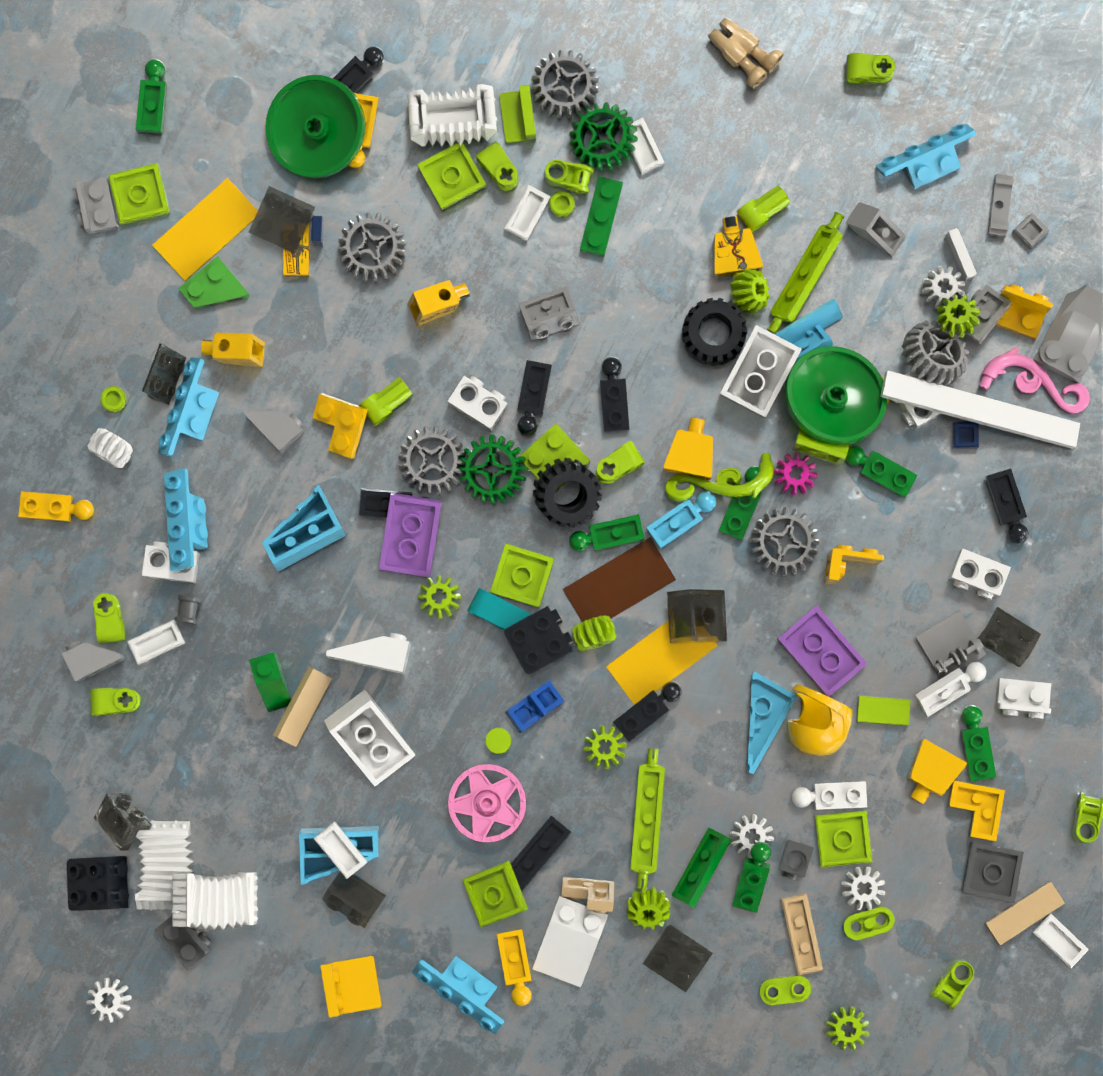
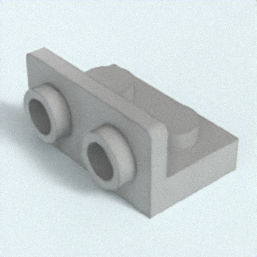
[72,177,118,235]
[956,284,1012,344]
[518,287,579,340]

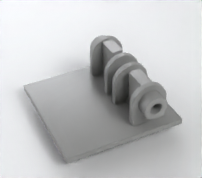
[916,611,986,678]

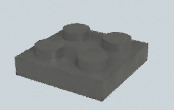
[962,842,1024,903]

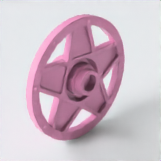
[448,764,526,842]

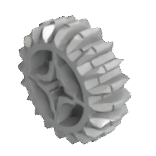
[531,50,599,119]
[337,212,406,281]
[901,320,969,386]
[398,426,467,495]
[750,507,820,576]

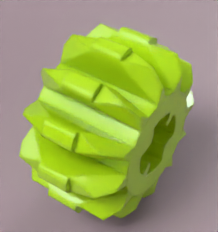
[730,269,770,313]
[937,294,980,338]
[417,575,461,619]
[572,615,616,651]
[583,725,627,769]
[627,886,670,931]
[825,1006,870,1051]

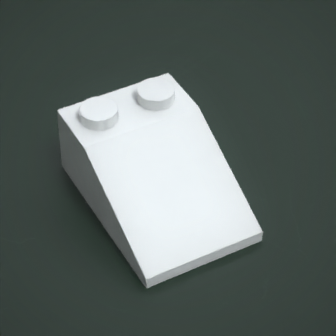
[720,325,802,417]
[326,633,411,675]
[324,689,415,786]
[532,896,608,987]

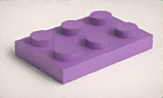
[379,493,442,577]
[777,605,868,697]

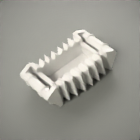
[407,84,497,147]
[135,820,195,911]
[171,872,258,930]

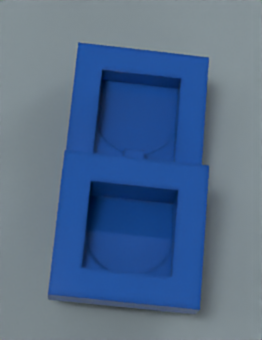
[505,680,564,733]

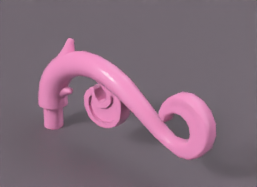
[979,347,1090,414]

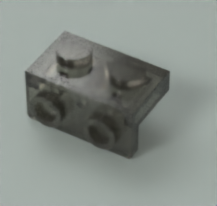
[977,607,1041,667]

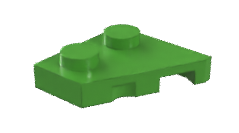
[178,256,249,309]

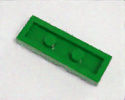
[580,176,623,257]
[671,828,732,908]

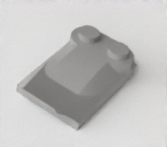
[1033,285,1103,383]

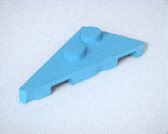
[747,671,797,775]

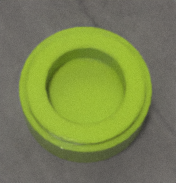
[549,191,575,217]
[100,386,127,413]
[486,728,511,754]

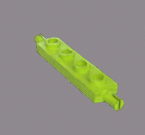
[767,212,845,334]
[630,748,665,889]

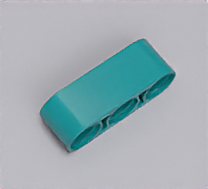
[467,588,532,631]

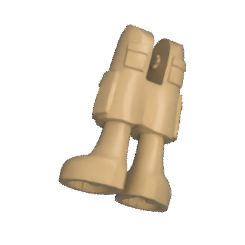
[708,17,784,89]

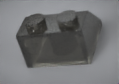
[667,589,727,644]

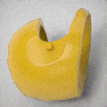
[787,684,853,756]

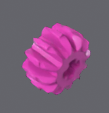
[774,452,818,496]

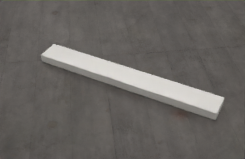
[880,371,1080,449]

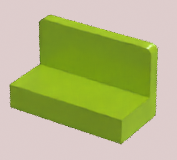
[499,85,536,144]

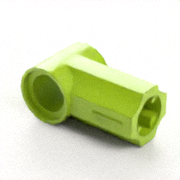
[736,185,791,232]
[359,377,413,426]

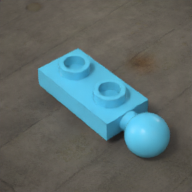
[646,492,716,549]

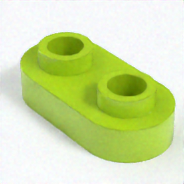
[843,907,895,940]
[759,975,812,1005]

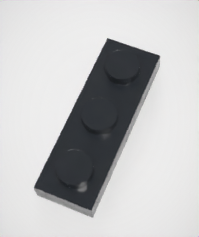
[511,815,572,891]

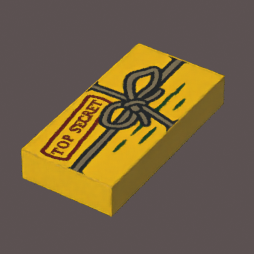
[283,224,310,276]

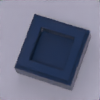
[311,216,324,246]
[952,422,979,449]

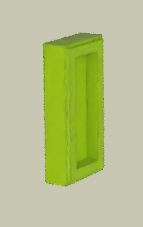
[857,696,911,726]

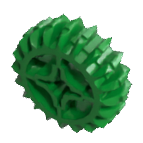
[569,102,638,171]
[458,434,528,504]

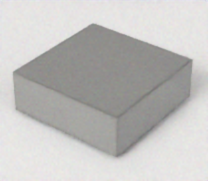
[1013,213,1050,249]

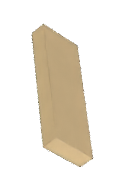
[273,667,332,747]
[985,881,1065,945]
[781,893,823,976]

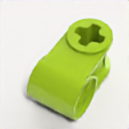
[846,53,895,83]
[475,141,519,191]
[544,159,594,195]
[596,441,645,484]
[93,593,125,644]
[90,688,141,716]
[1072,792,1103,844]
[930,959,974,1011]

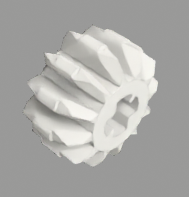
[922,266,965,309]
[87,428,133,468]
[730,814,774,858]
[841,866,885,910]
[87,978,132,1022]

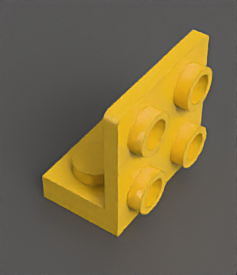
[996,284,1053,340]
[824,545,884,584]
[320,956,382,1018]

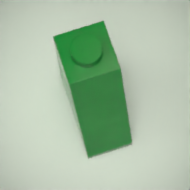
[249,652,292,712]

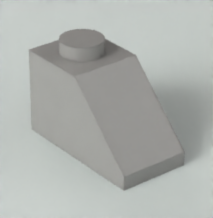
[845,202,906,256]
[244,411,304,454]
[62,641,125,683]

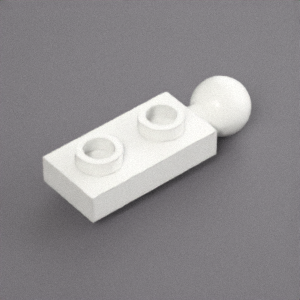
[916,662,986,717]
[791,781,867,810]

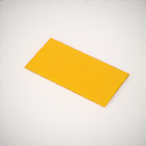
[152,178,261,281]
[606,606,718,705]

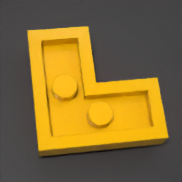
[312,393,368,459]
[948,781,1005,841]

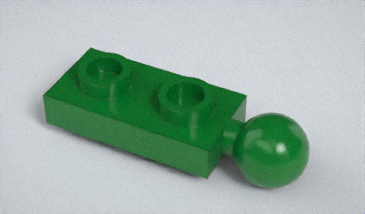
[136,59,167,134]
[846,445,917,498]
[718,466,762,540]
[569,514,645,551]
[961,705,996,782]
[732,842,771,913]

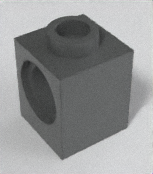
[778,840,814,881]

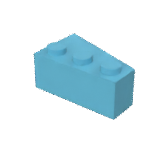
[262,485,346,572]
[299,826,380,885]

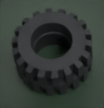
[682,298,747,366]
[533,458,602,528]

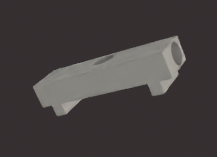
[988,174,1014,238]

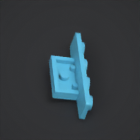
[876,124,976,189]
[774,299,843,371]
[158,357,219,456]
[164,468,208,572]
[412,956,504,1034]

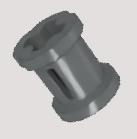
[174,595,201,624]

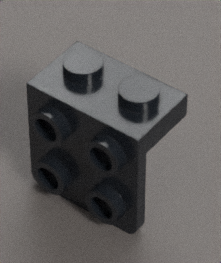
[504,606,575,674]
[66,856,129,911]

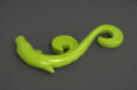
[665,453,774,502]

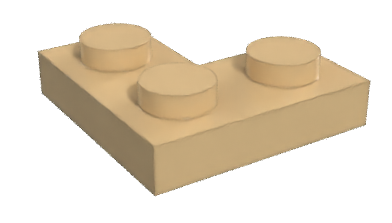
[561,877,614,913]

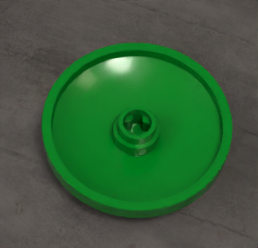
[265,75,365,178]
[785,346,887,445]

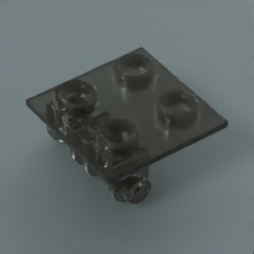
[248,186,315,254]
[142,343,186,405]
[642,924,713,992]

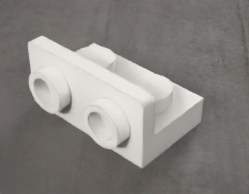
[996,678,1051,719]

